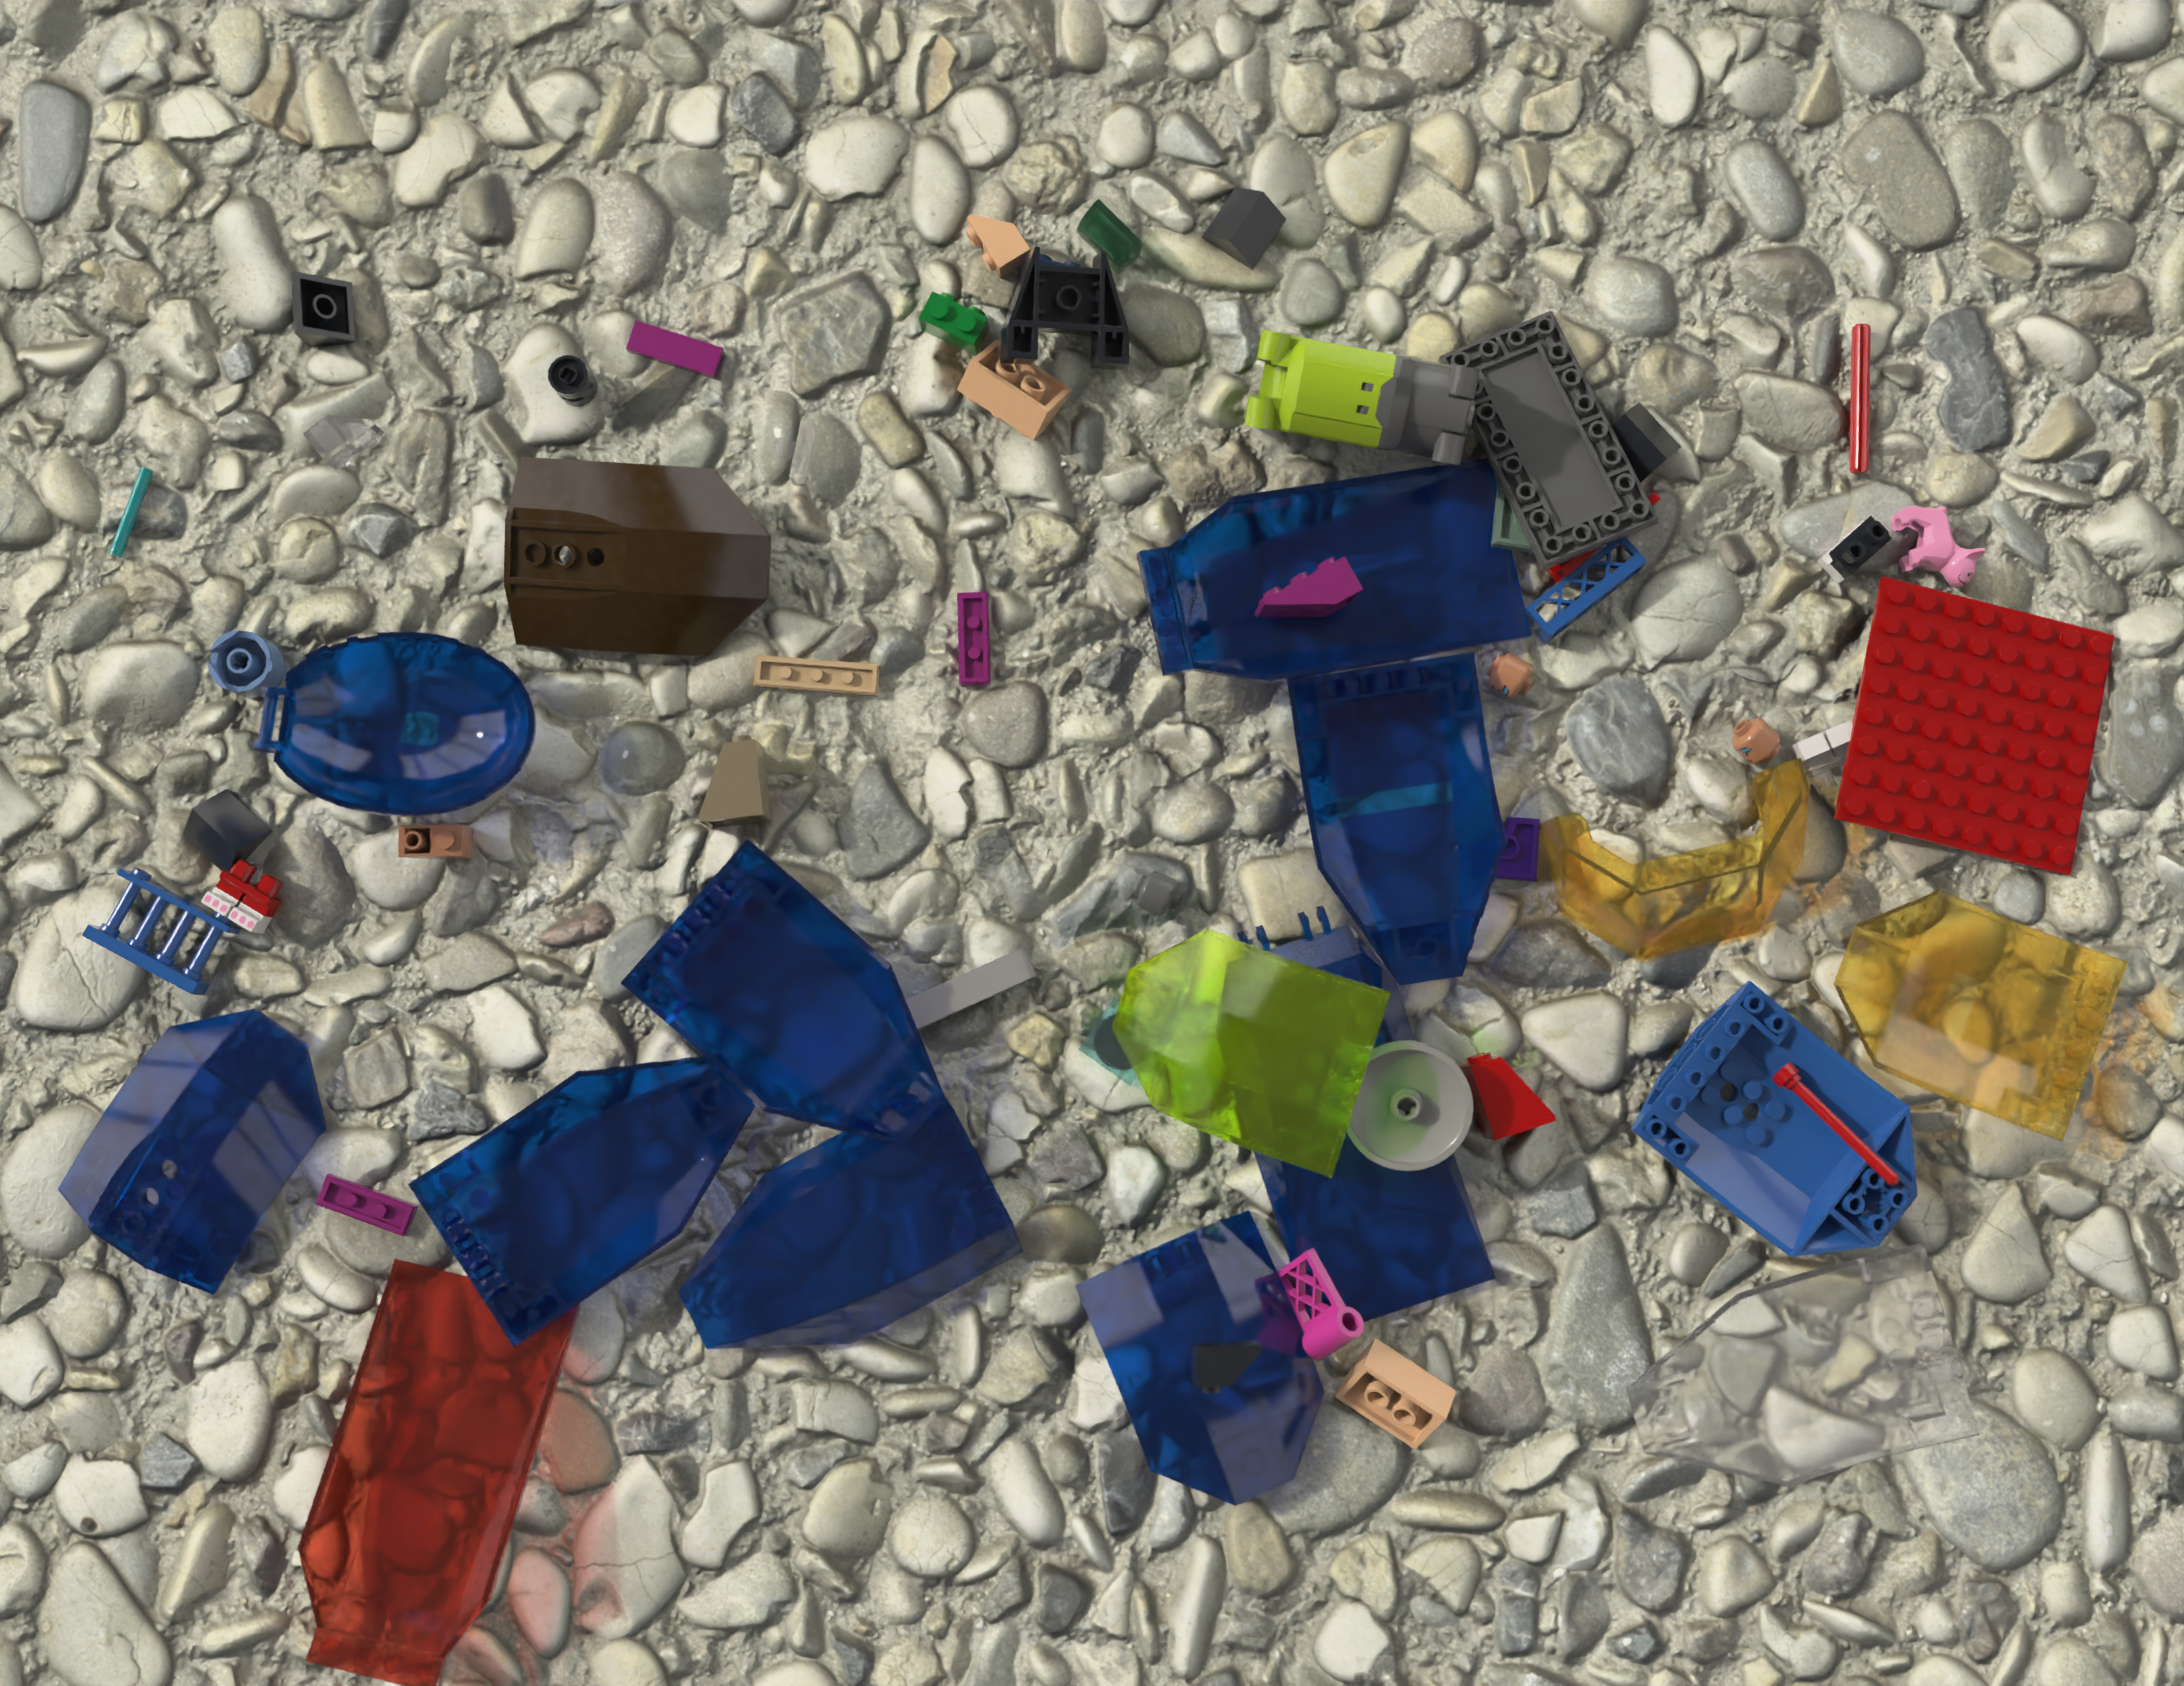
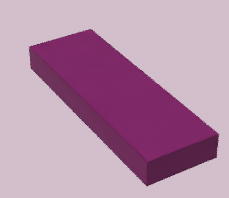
[626,320,724,379]
[957,592,991,686]
[316,1174,419,1236]

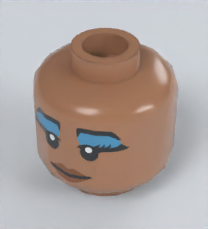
[1486,653,1535,699]
[1732,718,1780,764]

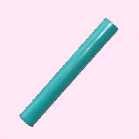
[109,467,153,558]

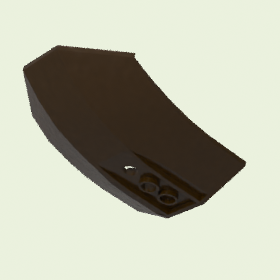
[504,457,771,656]

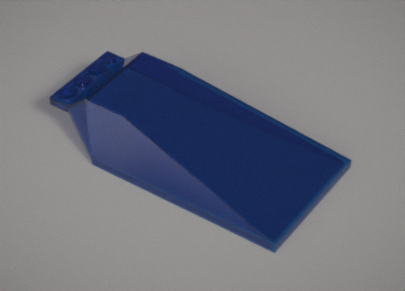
[1136,458,1532,683]

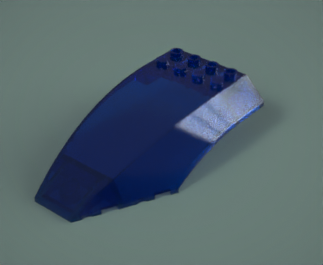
[1286,652,1508,986]
[621,839,946,1147]
[408,1054,755,1347]
[678,1083,1023,1349]

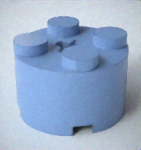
[208,631,286,699]

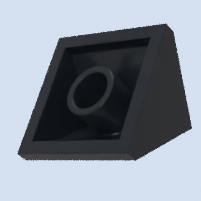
[1202,187,1286,270]
[291,271,356,347]
[1611,402,1681,483]
[183,789,273,871]

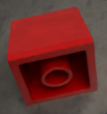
[1460,1052,1556,1141]

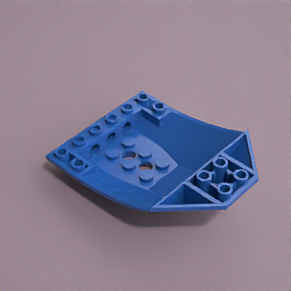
[1631,981,1918,1257]

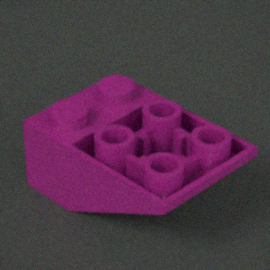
[1254,556,1363,618]

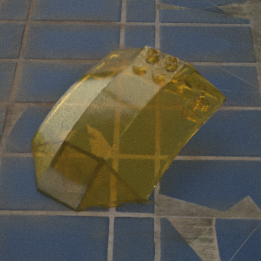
[1833,889,2128,1142]

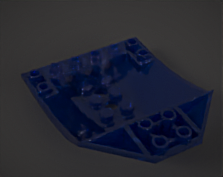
[58,1008,327,1295]

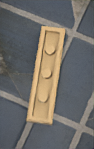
[753,655,881,697]

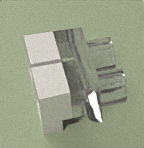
[1787,720,1853,793]

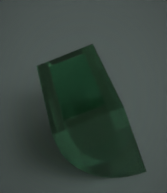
[1077,199,1142,275]

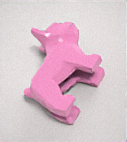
[1891,505,1985,588]

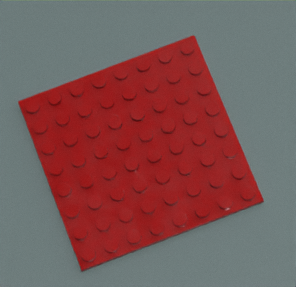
[1834,576,2115,876]

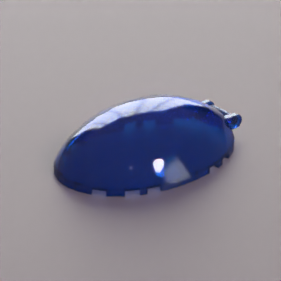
[253,632,536,817]

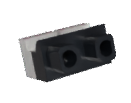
[1817,516,1892,583]

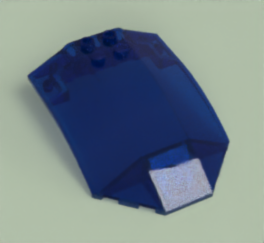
[1075,1210,1325,1506]

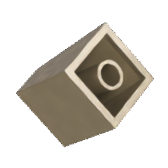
[699,735,772,828]

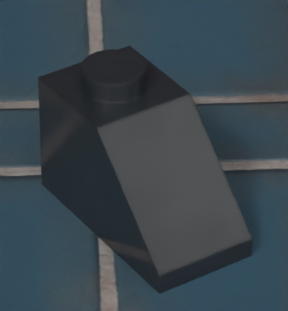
[1191,1340,1262,1393]

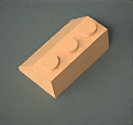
[957,339,1072,441]
[1334,1338,1456,1449]

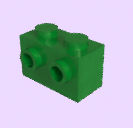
[919,291,989,356]

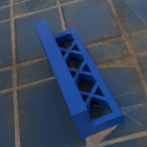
[1525,537,1647,644]

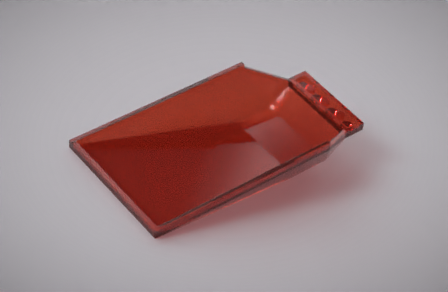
[297,1259,581,1686]

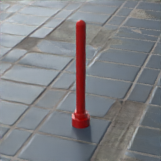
[1772,1062,1899,1185]

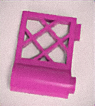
[1274,1248,1364,1360]

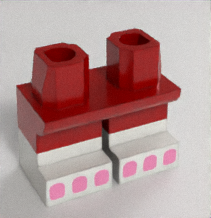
[201,859,283,934]

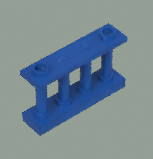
[82,867,241,995]

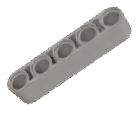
[884,947,1037,1039]

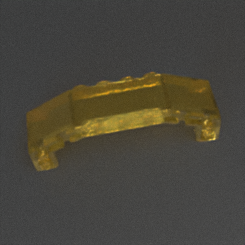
[1540,758,1810,961]

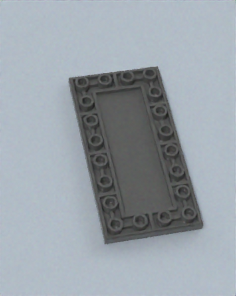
[1439,310,1659,571]

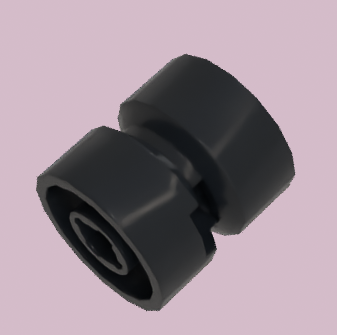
[548,355,597,407]

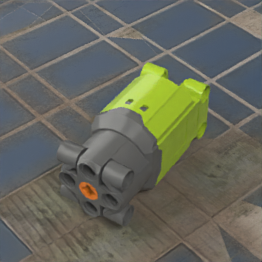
[1244,330,1480,465]

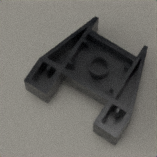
[1000,246,1130,370]

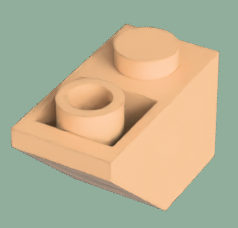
[965,214,1031,278]

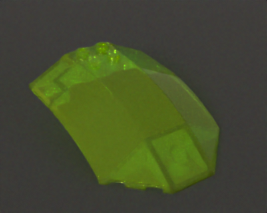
[1112,928,1391,1177]

